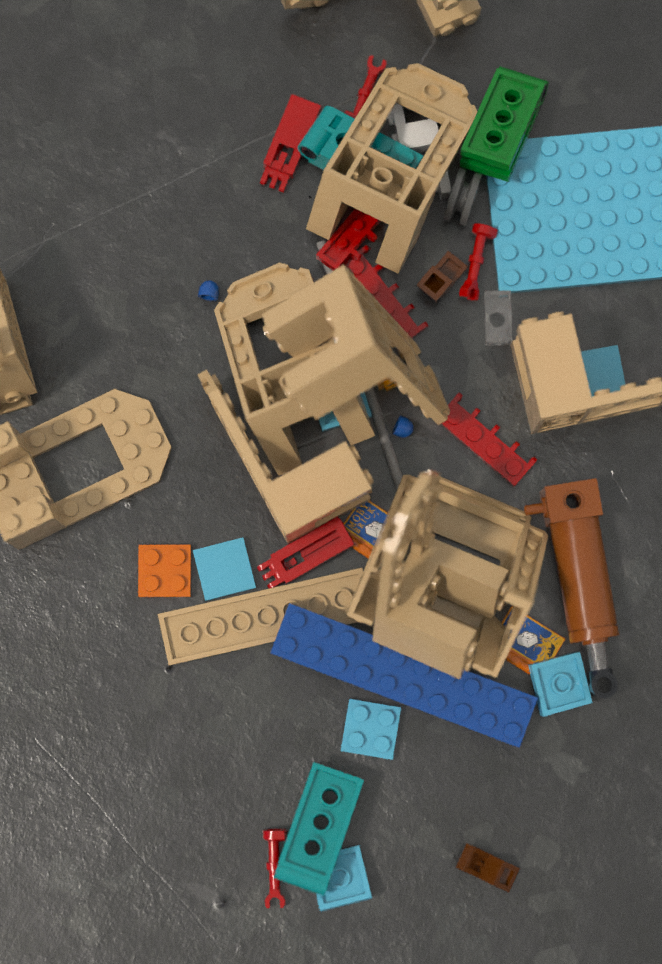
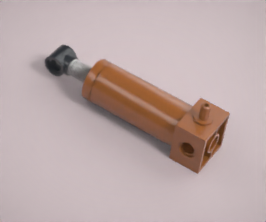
[524,478,619,699]

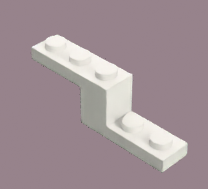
[388,103,451,200]

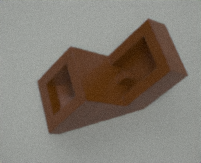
[416,251,468,302]
[456,843,520,892]

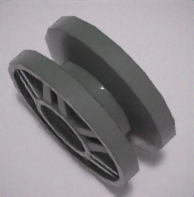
[444,167,482,226]

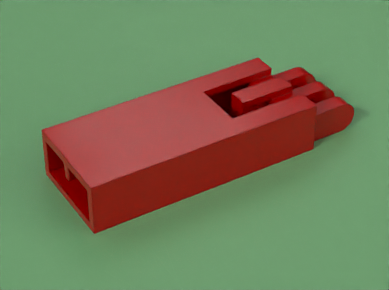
[260,94,321,193]
[257,516,356,589]

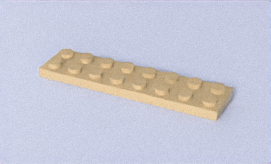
[158,568,363,666]

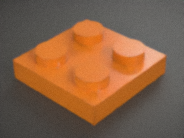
[138,545,191,598]

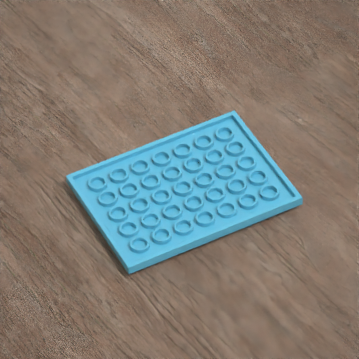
[486,126,662,294]

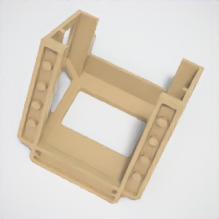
[347,475,548,677]

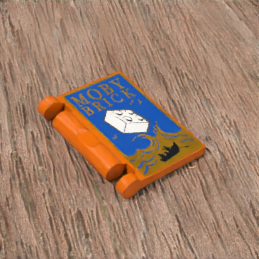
[344,501,387,559]
[501,606,565,675]

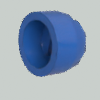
[198,280,219,301]
[392,415,414,438]

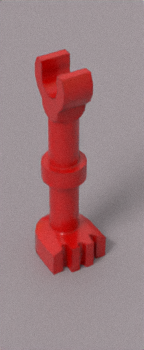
[344,55,386,119]
[459,223,498,301]
[263,828,287,908]

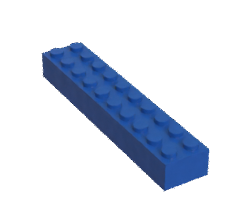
[270,603,538,748]

